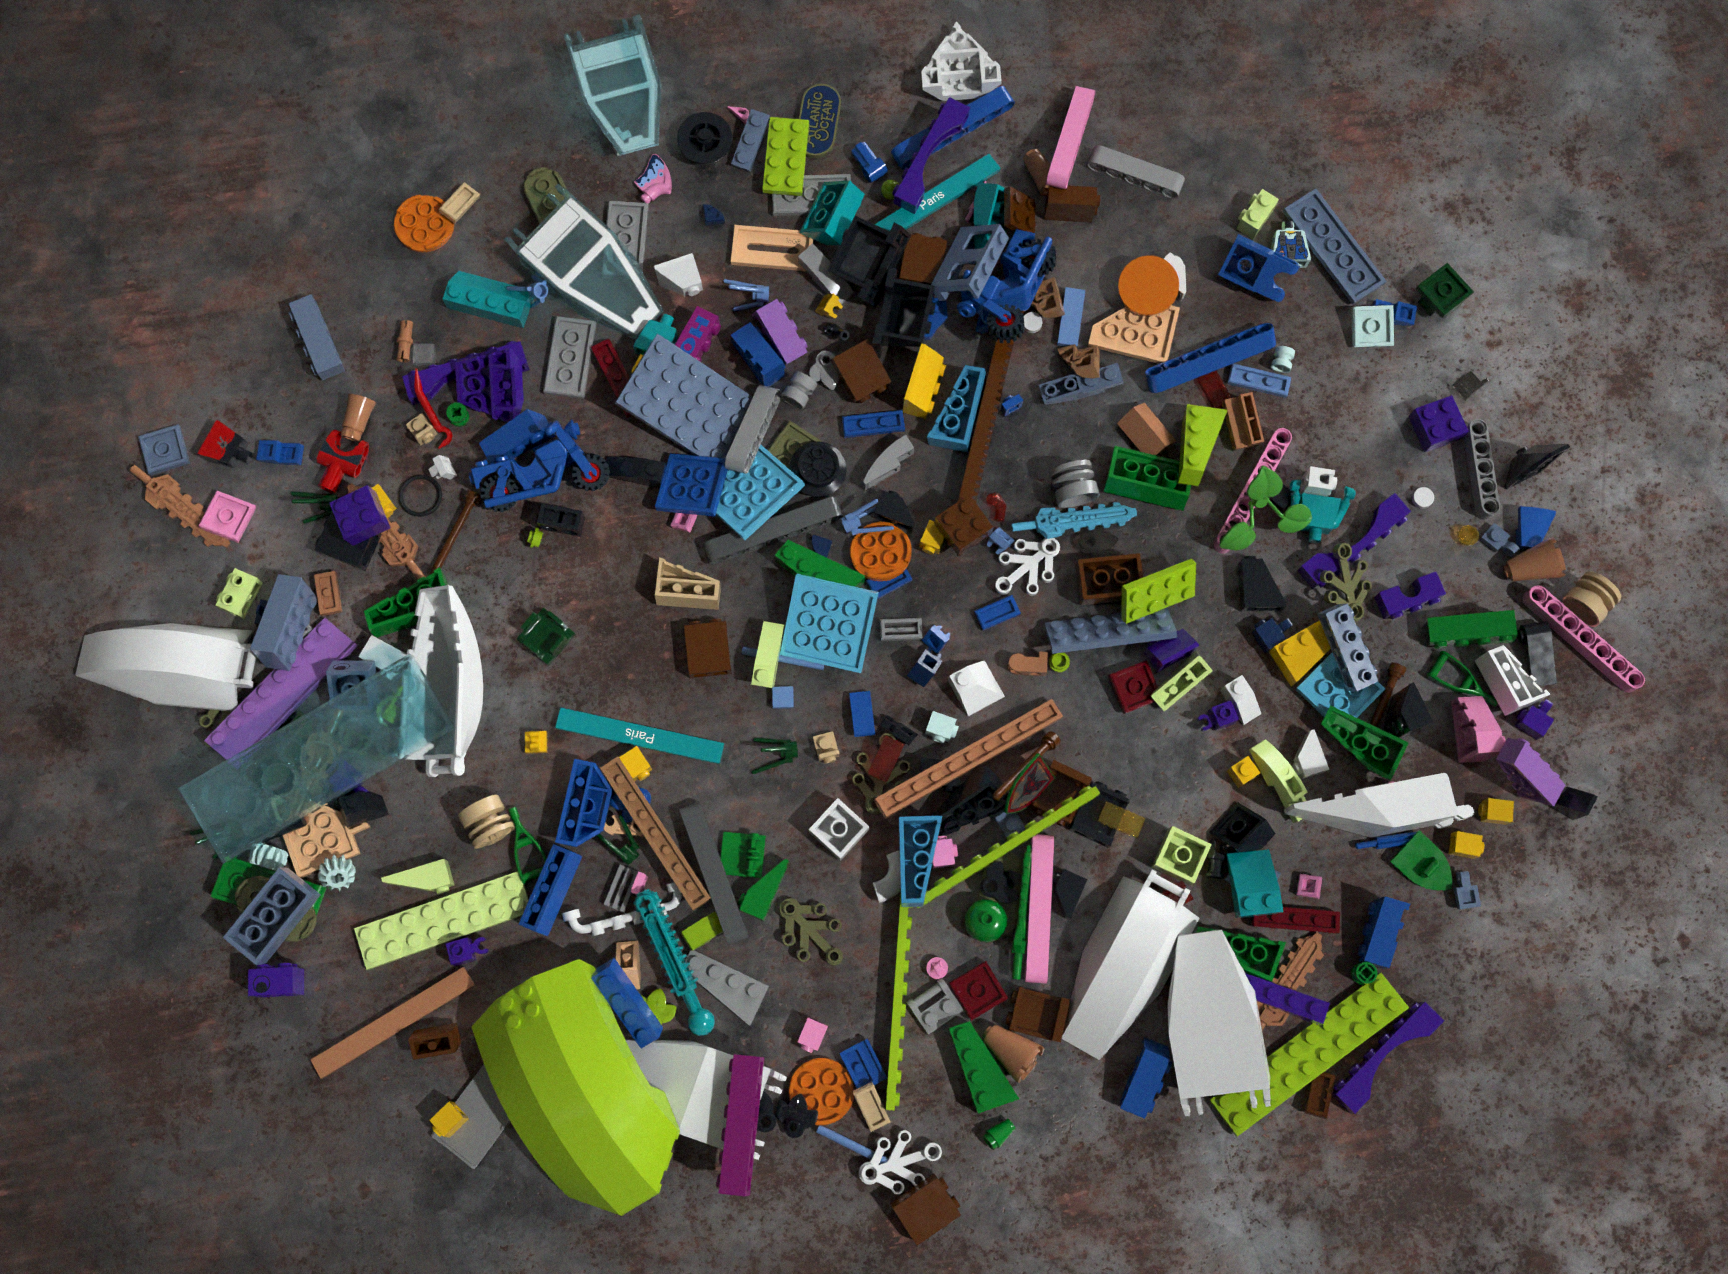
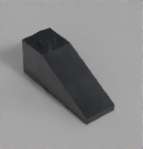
[606,456,666,489]

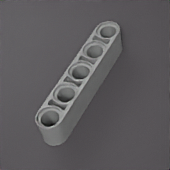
[1087,145,1185,199]
[725,385,781,474]
[1464,419,1500,520]

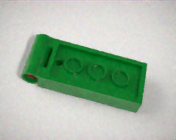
[210,856,327,917]

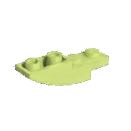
[1249,739,1308,823]

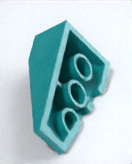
[974,182,1007,249]

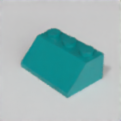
[800,180,865,245]

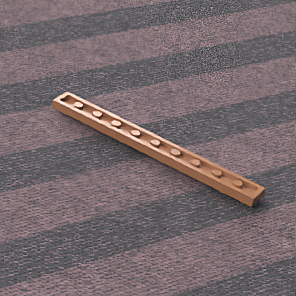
[874,699,1063,819]

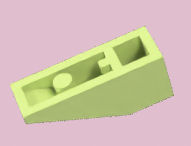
[751,621,784,688]
[1150,651,1213,711]
[381,859,455,894]

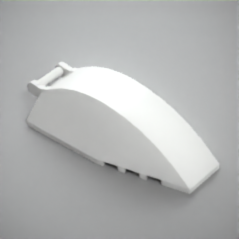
[399,585,483,777]
[75,623,256,711]
[1062,870,1200,1060]

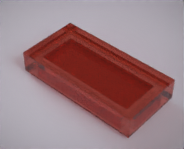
[1196,370,1232,409]
[868,735,905,782]

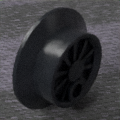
[677,112,732,164]
[789,442,846,497]

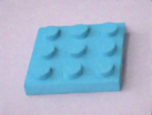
[1295,653,1385,718]

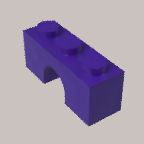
[1374,572,1446,620]

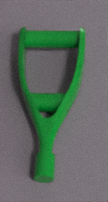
[1426,651,1498,707]
[508,807,547,884]

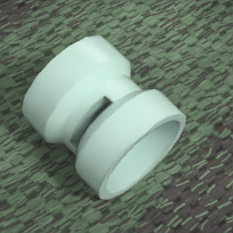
[1271,346,1295,373]

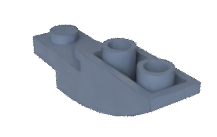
[1039,363,1124,405]

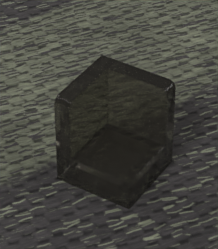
[1452,371,1489,401]

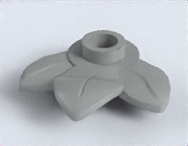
[809,351,839,390]

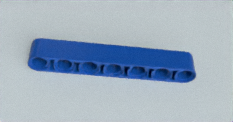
[891,86,1015,170]
[1145,323,1276,393]

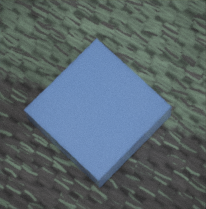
[772,686,794,709]

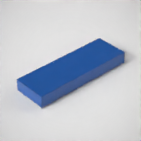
[842,410,905,438]

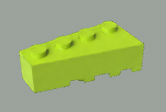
[1178,404,1227,486]

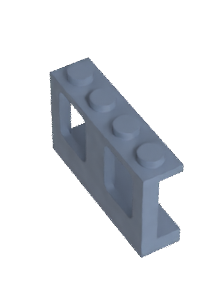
[931,224,1009,301]

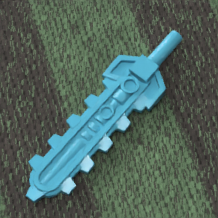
[1011,502,1137,539]

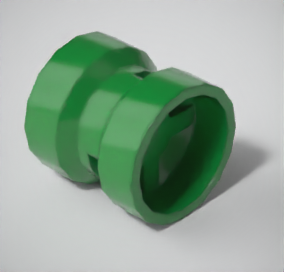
[1351,962,1378,985]

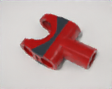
[317,429,369,494]

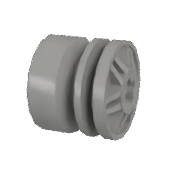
[1049,460,1100,508]

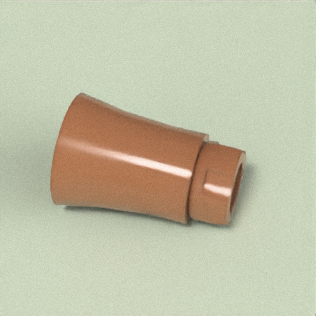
[1023,148,1051,195]
[341,394,376,442]

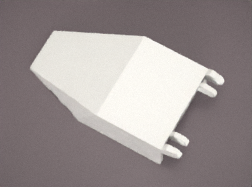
[1284,773,1474,838]
[1168,929,1271,1116]
[626,1040,787,1160]

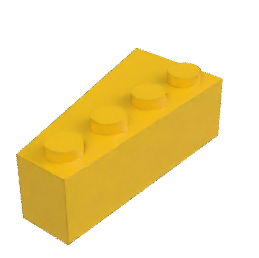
[1269,620,1356,687]

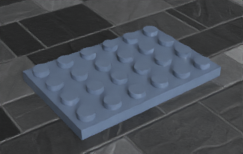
[615,334,753,458]

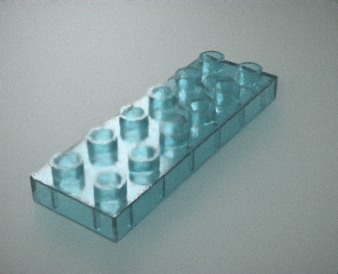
[178,654,455,864]

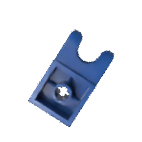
[1218,234,1300,302]

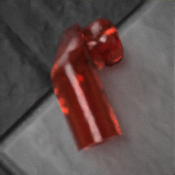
[987,492,1007,522]

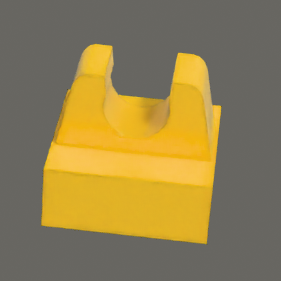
[815,293,843,319]
[525,731,548,754]

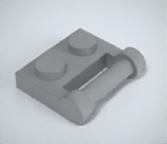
[906,978,964,1035]

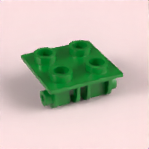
[721,832,766,878]

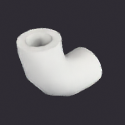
[873,850,901,903]

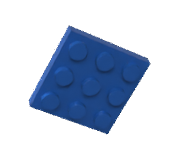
[655,453,728,517]

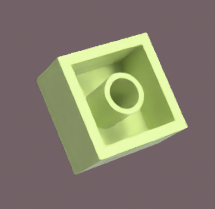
[1151,826,1212,885]

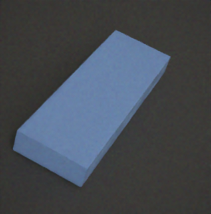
[1057,287,1085,347]
[1227,363,1291,398]

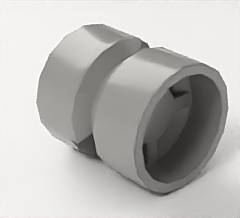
[781,371,817,410]

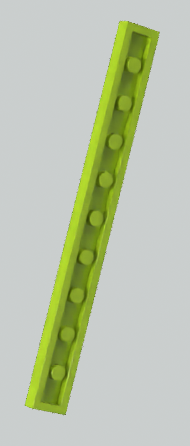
[917,785,1100,908]
[885,891,913,1111]

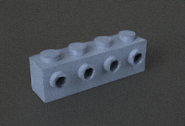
[288,294,345,380]
[1317,604,1378,691]

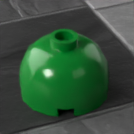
[964,899,1007,943]

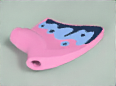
[634,154,672,204]

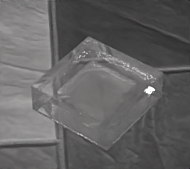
[413,344,435,365]

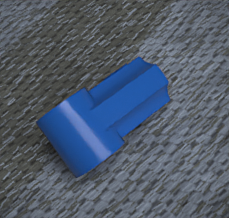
[851,142,888,183]

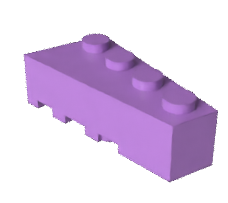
[1496,738,1565,806]

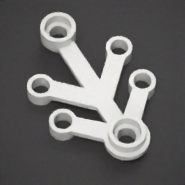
[995,538,1060,596]
[859,1130,942,1194]

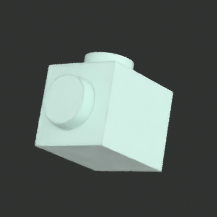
[925,711,959,743]

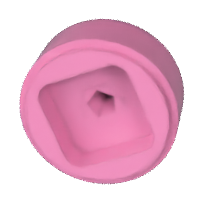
[926,957,948,979]

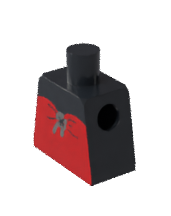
[197,420,253,468]

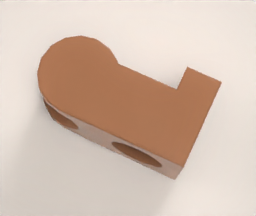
[1008,652,1048,676]

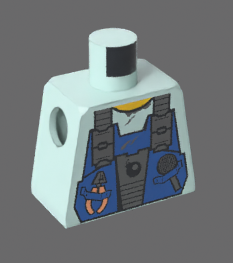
[1271,221,1311,268]

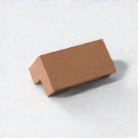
[1222,392,1264,451]
[1117,403,1176,456]

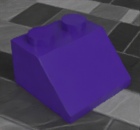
[1144,629,1199,673]

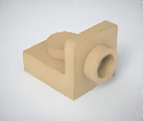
[406,413,437,445]
[813,732,839,764]

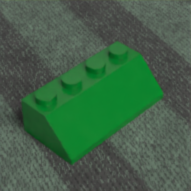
[1103,446,1191,511]

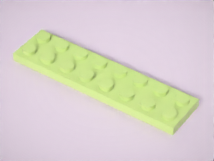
[354,871,529,970]

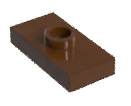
[1304,1072,1336,1119]

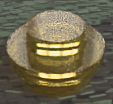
[1458,525,1479,546]

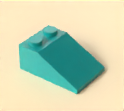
[1226,849,1283,918]

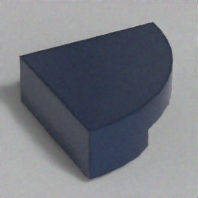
[703,204,725,226]
[812,535,833,558]

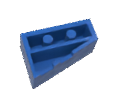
[730,322,786,387]
[479,409,556,463]
[1358,896,1410,969]
[1120,1037,1172,1119]

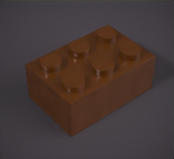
[1075,553,1143,605]

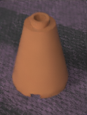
[1503,537,1566,581]
[982,1025,1045,1083]

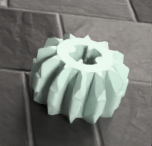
[249,843,288,871]
[318,855,356,892]

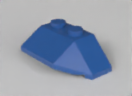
[555,759,613,847]

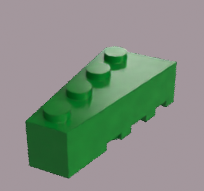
[364,567,448,638]
[1427,610,1517,649]
[1192,927,1286,982]

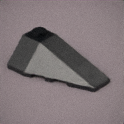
[1504,444,1570,490]
[931,765,1009,836]

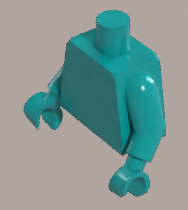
[1290,479,1356,543]

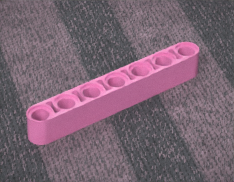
[1046,86,1095,189]
[1213,428,1292,554]
[1522,585,1645,692]
[1024,834,1054,984]

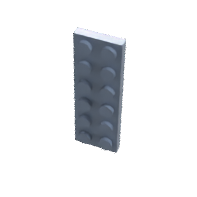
[1283,189,1387,305]
[1045,608,1177,654]

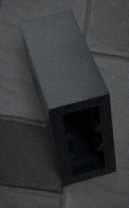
[1238,556,1286,612]

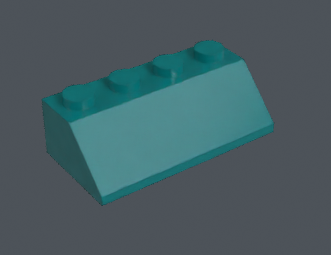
[443,271,533,329]

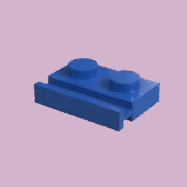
[839,1038,887,1089]

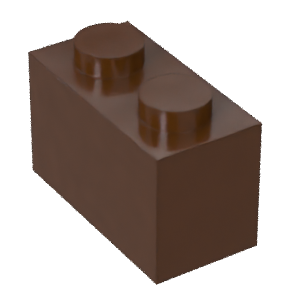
[408,1023,461,1060]

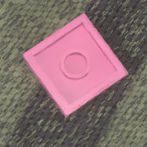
[198,491,256,543]

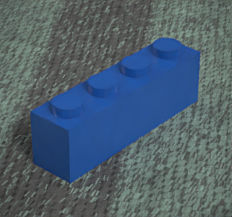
[518,844,582,936]
[591,958,663,1049]

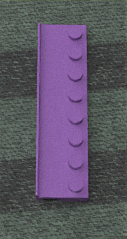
[204,618,358,770]

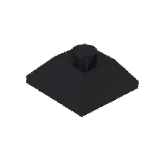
[1210,802,1275,852]

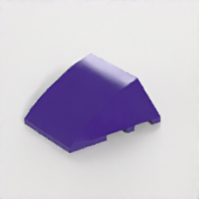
[455,348,524,423]

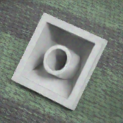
[654,253,703,297]
[948,661,1005,717]

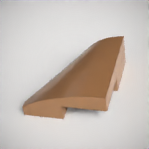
[1031,277,1065,318]
[1058,344,1100,378]

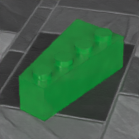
[775,540,865,588]
[948,1021,1019,1114]

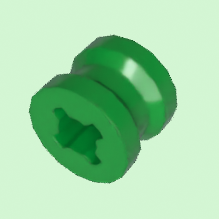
[446,402,470,427]

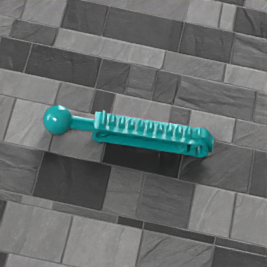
[633,889,715,1036]

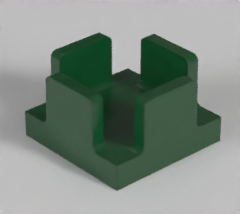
[1415,262,1474,318]
[516,608,576,666]

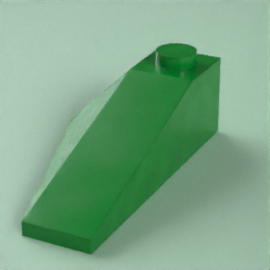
[1321,705,1409,781]

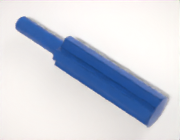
[1355,832,1416,849]

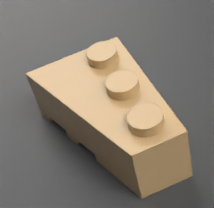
[655,557,721,610]

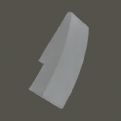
[798,243,854,305]
[863,435,914,490]

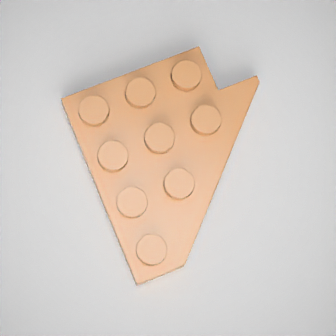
[1088,306,1180,364]
[270,791,371,878]

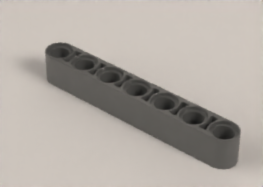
[703,497,843,565]
[679,801,749,945]

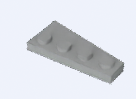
[685,950,769,1026]

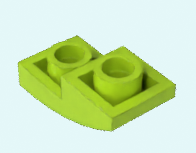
[681,911,723,951]

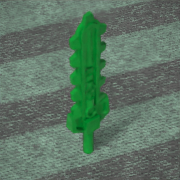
[1012,845,1032,980]

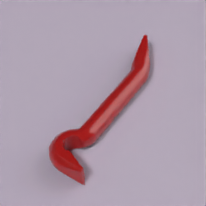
[414,368,453,449]

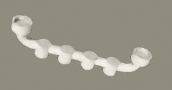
[562,882,682,936]

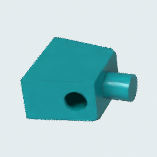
[633,314,678,355]

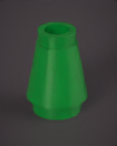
[982,1118,1016,1150]

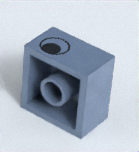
[326,661,379,710]

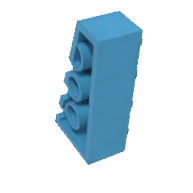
[927,365,986,452]
[899,816,942,907]

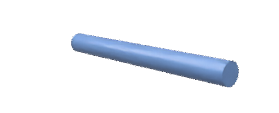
[742,646,824,670]
[816,1125,889,1164]

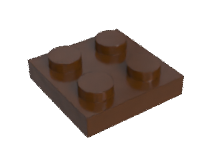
[1004,186,1036,233]

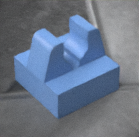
[987,527,1015,554]

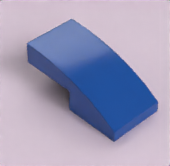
[1372,299,1417,326]
[256,440,304,465]
[849,691,875,737]

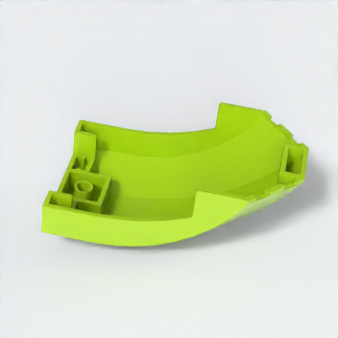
[471,959,680,1216]

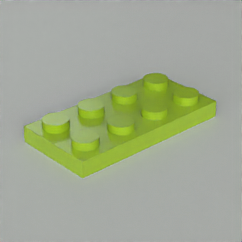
[763,117,809,196]
[1121,559,1196,624]

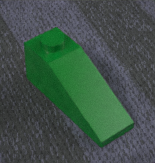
[738,859,789,921]

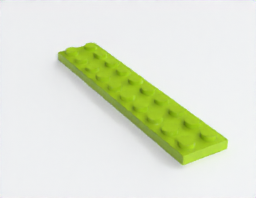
[1209,973,1409,1137]

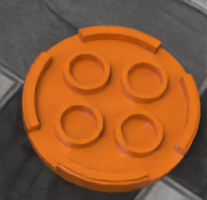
[393,194,455,252]
[1118,256,1179,316]
[850,522,912,581]
[789,1058,854,1125]

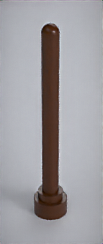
[428,490,482,576]
[1370,662,1407,728]
[993,731,1061,800]

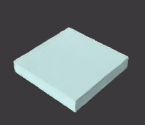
[1351,305,1394,348]

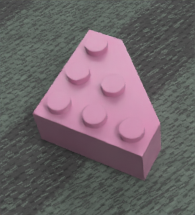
[1451,696,1506,763]

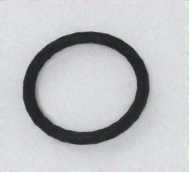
[399,475,442,517]

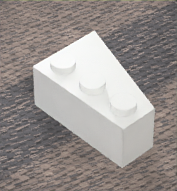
[1475,645,1550,716]

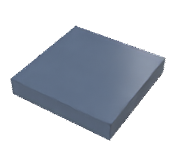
[138,424,190,476]

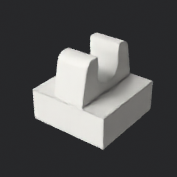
[428,455,457,480]

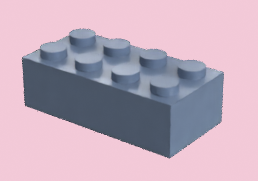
[250,574,317,671]
[223,867,321,965]

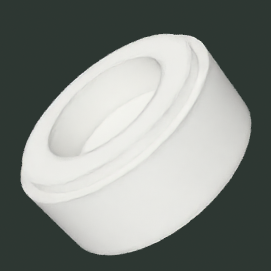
[1024,312,1043,333]
[1412,487,1434,509]

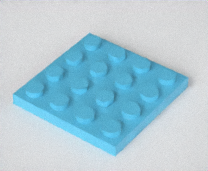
[716,445,805,541]
[780,574,879,673]

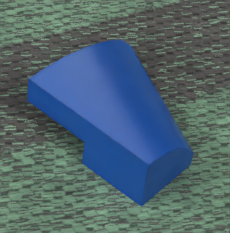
[1516,506,1556,551]

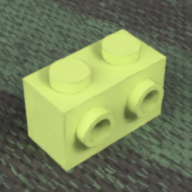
[1237,189,1279,239]
[216,568,263,620]

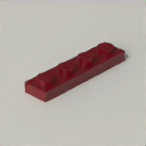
[591,338,632,418]
[1252,907,1340,934]

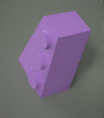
[752,299,808,365]

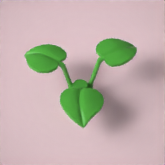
[1219,466,1312,550]

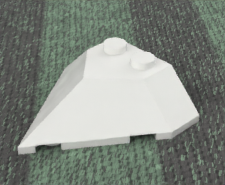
[921,22,1001,101]

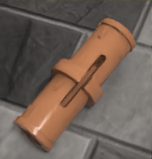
[396,320,413,363]

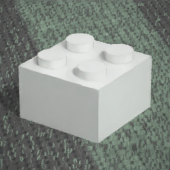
[809,798,869,861]

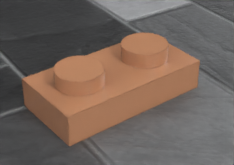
[314,571,343,616]

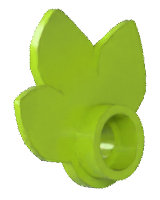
[641,988,677,1025]

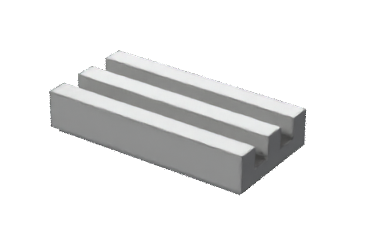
[880,618,923,641]
[604,864,638,912]

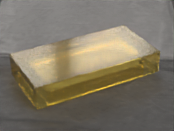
[1097,801,1146,838]

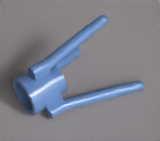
[507,275,548,308]
[724,279,769,311]
[841,499,894,536]

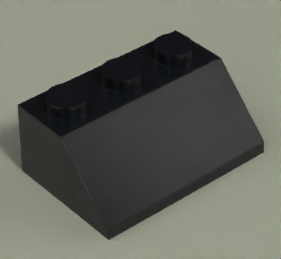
[1383,682,1433,738]

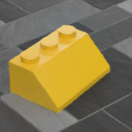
[903,343,946,419]

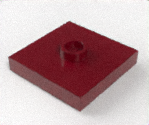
[1108,660,1158,714]
[949,961,1008,1021]

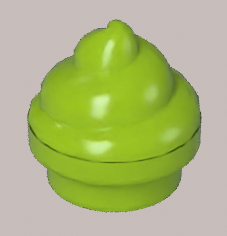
[881,179,900,200]

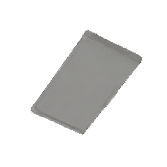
[430,1065,511,1169]

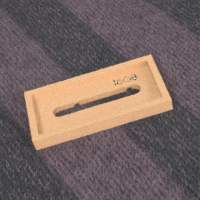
[731,225,813,271]

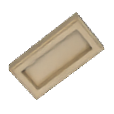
[439,182,480,224]
[852,1082,890,1132]

